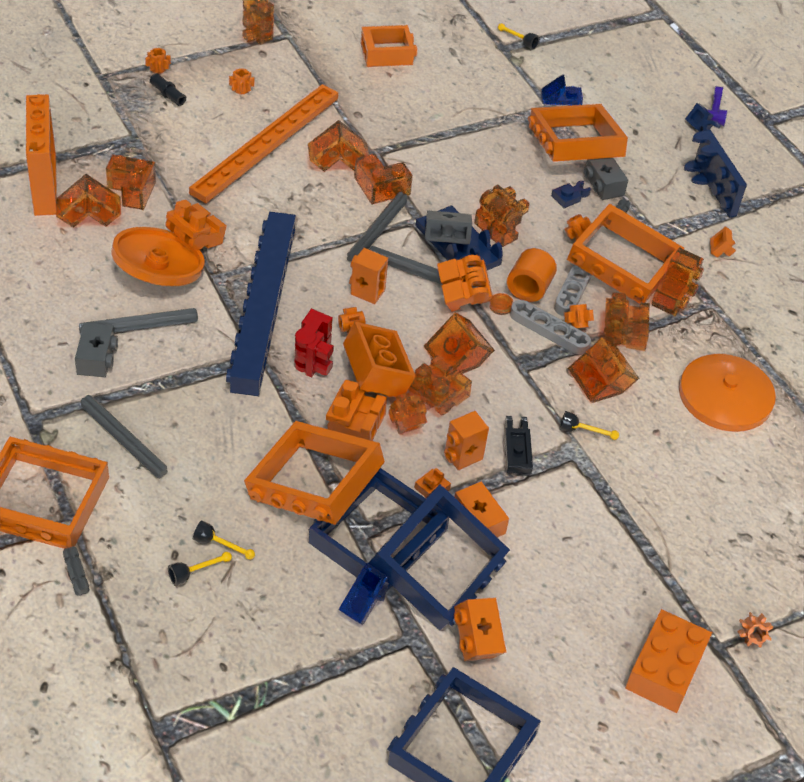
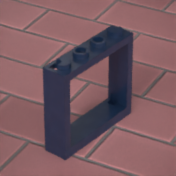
[308,468,449,596]
[368,484,510,631]
[387,667,541,782]

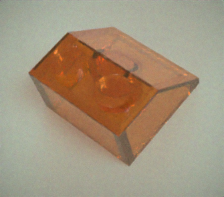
[424,312,495,378]

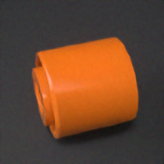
[507,248,557,302]

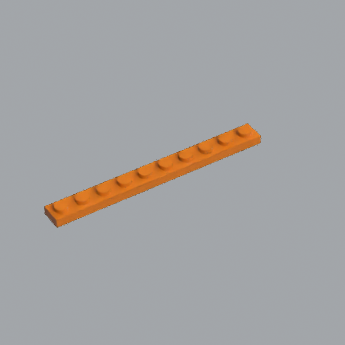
[189,84,339,203]

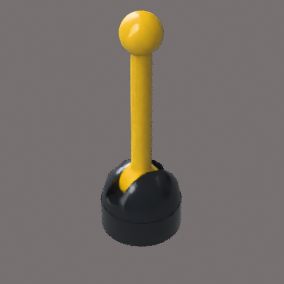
[498,23,540,50]
[560,411,619,440]
[193,520,255,560]
[168,552,232,586]

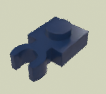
[685,103,720,132]
[551,181,591,208]

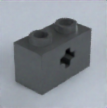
[584,158,628,200]
[425,210,472,244]
[75,323,118,378]

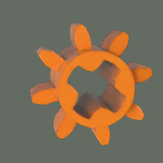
[145,48,171,74]
[229,68,254,94]
[564,214,591,240]
[564,304,594,328]
[338,307,366,335]
[737,612,773,648]

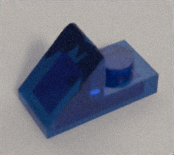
[541,74,583,106]
[338,562,390,624]

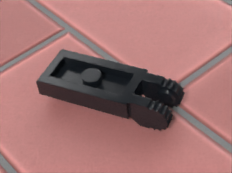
[504,416,533,474]

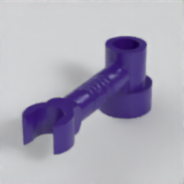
[708,86,727,126]

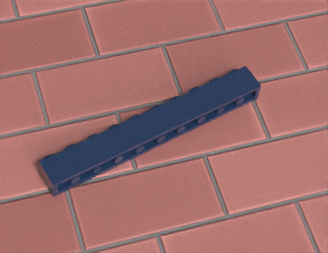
[226,211,296,397]

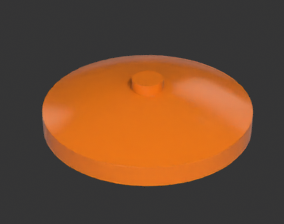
[111,227,205,286]
[679,354,776,432]

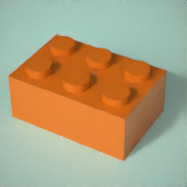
[343,321,416,398]
[625,609,713,713]

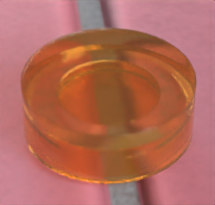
[490,293,513,315]

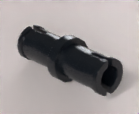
[150,73,187,106]

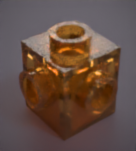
[389,393,427,434]

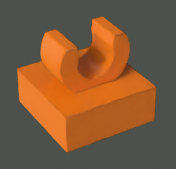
[710,226,736,258]
[414,468,451,498]

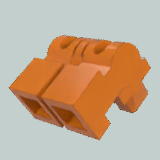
[165,200,227,251]
[437,255,494,312]
[326,380,387,441]

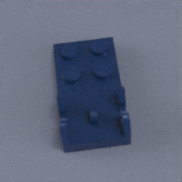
[684,130,747,218]
[415,205,503,271]

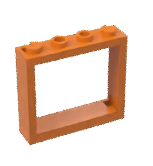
[26,94,57,216]
[528,104,628,162]
[567,203,685,306]
[244,421,385,525]
[0,436,109,549]

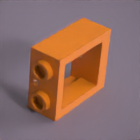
[361,25,417,67]

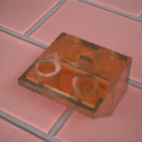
[568,337,639,403]

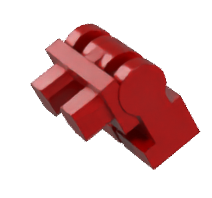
[294,308,334,378]

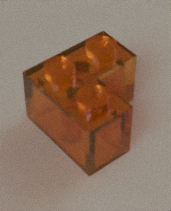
[308,120,370,172]
[354,153,413,205]
[106,154,156,210]
[56,174,121,228]
[651,247,704,317]

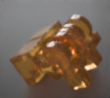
[242,0,274,45]
[474,184,530,247]
[604,292,650,351]
[408,355,472,415]

